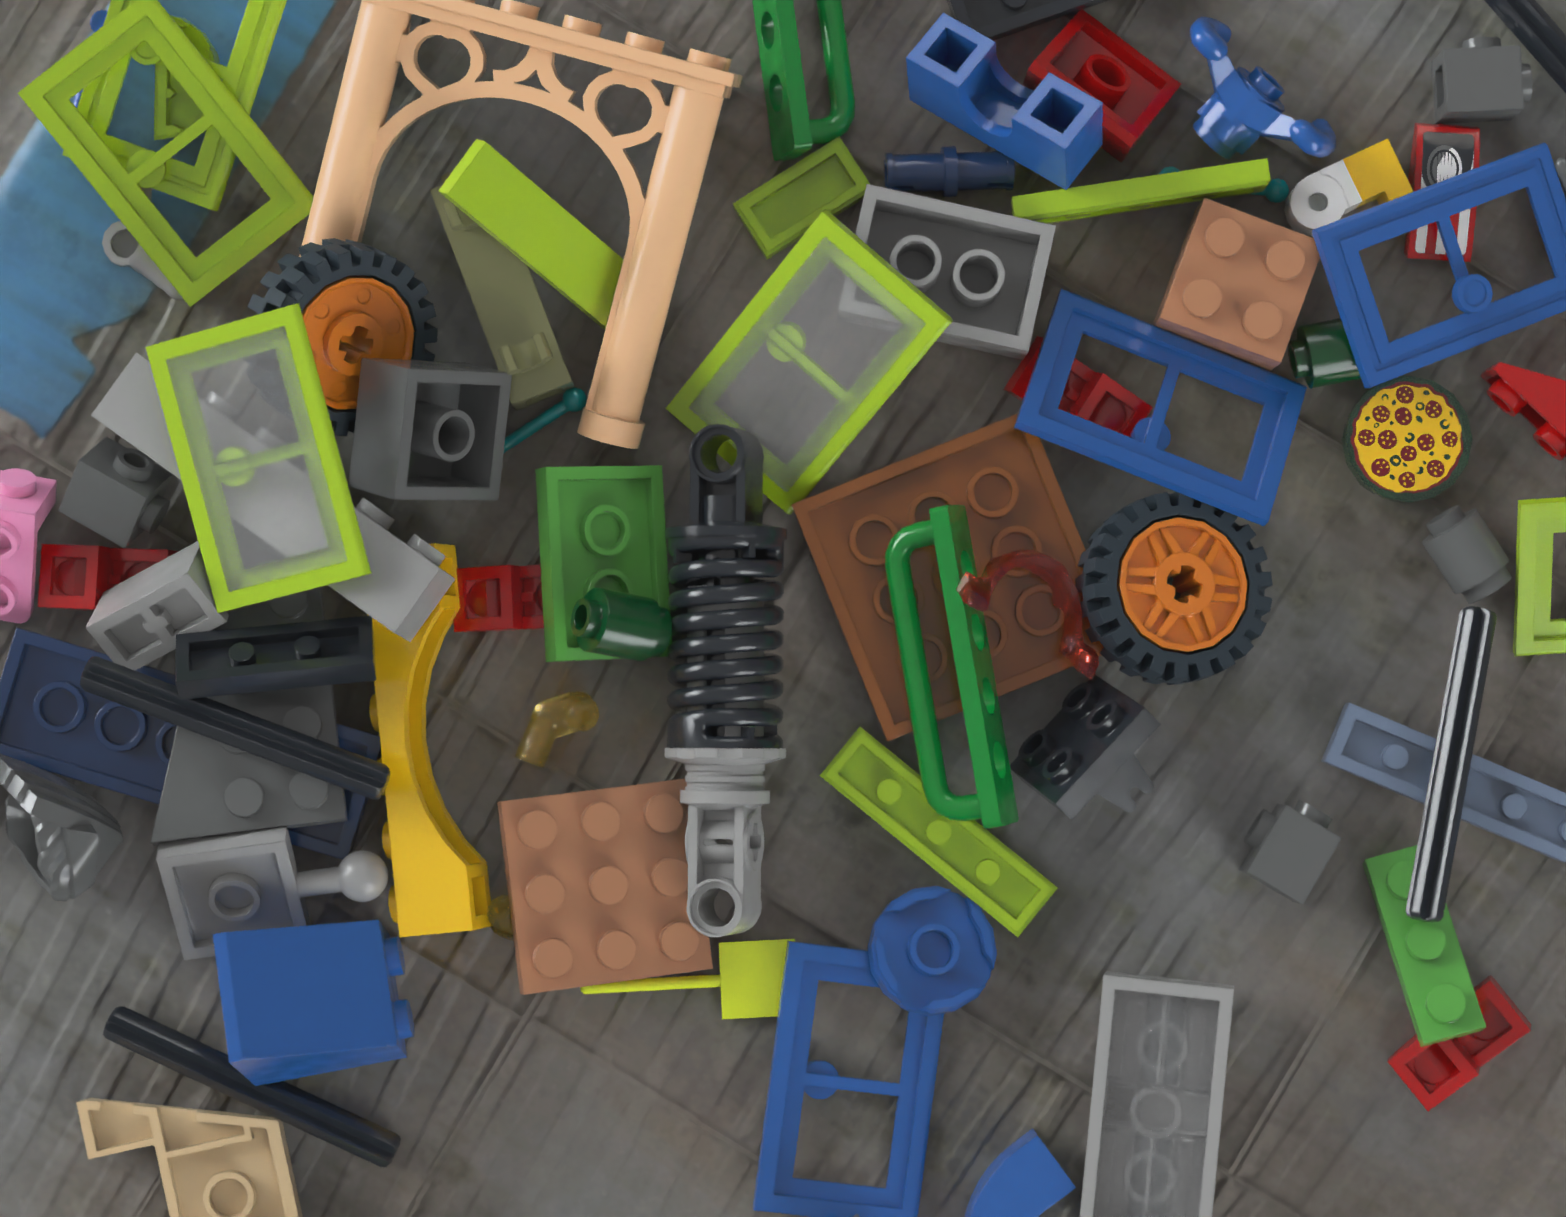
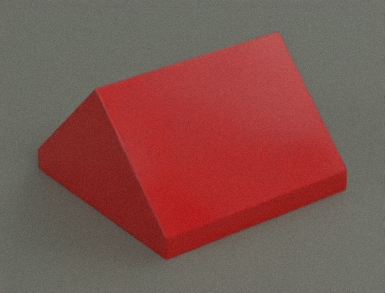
[1022,10,1182,163]

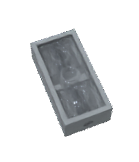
[1080,971,1235,1217]

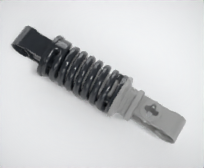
[665,424,787,937]

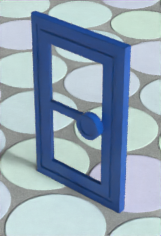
[1312,143,1566,388]
[1014,289,1307,526]
[753,941,944,1217]

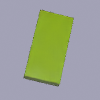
[733,136,870,260]

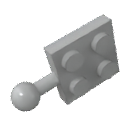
[156,826,388,960]

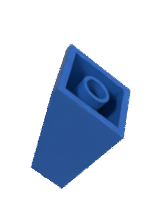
[213,920,415,1086]

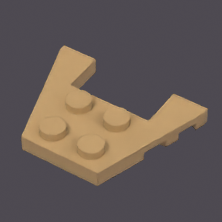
[76,1098,303,1217]

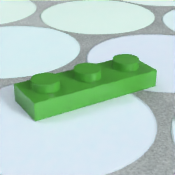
[1362,845,1486,1047]

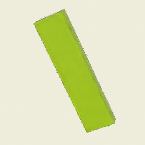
[438,139,624,330]
[1011,158,1271,224]
[819,726,1058,937]

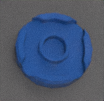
[867,886,997,1016]

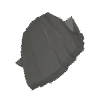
[0,754,123,902]

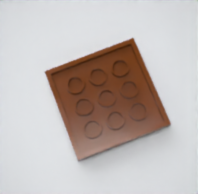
[791,413,1104,742]

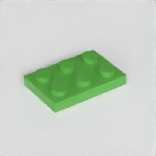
[535,465,672,662]

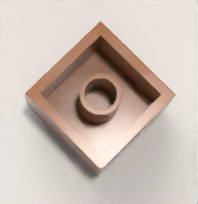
[1153,198,1320,371]

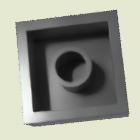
[349,358,512,501]

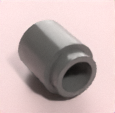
[1422,505,1512,604]

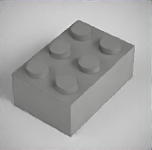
[838,184,1056,360]

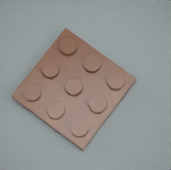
[497,778,713,995]

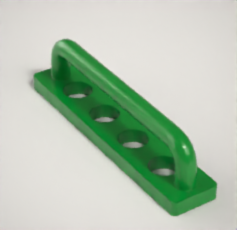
[752,0,855,161]
[885,505,1019,829]

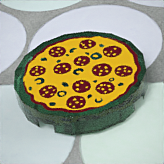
[1342,376,1473,504]

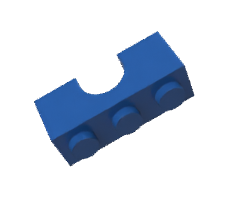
[906,13,1103,190]

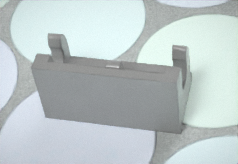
[86,541,229,670]

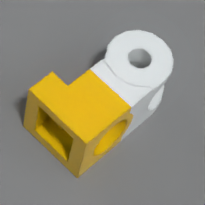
[1284,138,1413,237]

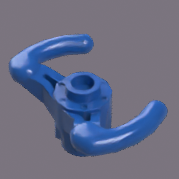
[1190,17,1336,160]

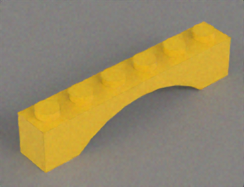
[367,543,493,937]

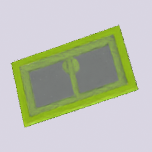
[665,209,953,515]
[146,303,372,613]

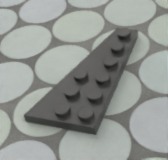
[150,443,348,846]

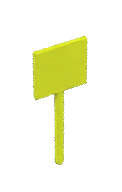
[580,938,795,1019]

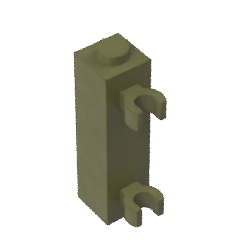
[430,170,575,411]

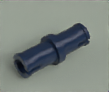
[884,146,1015,197]

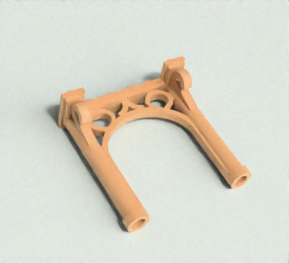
[299,0,743,449]

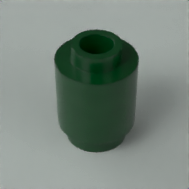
[1288,318,1361,389]
[571,587,672,661]

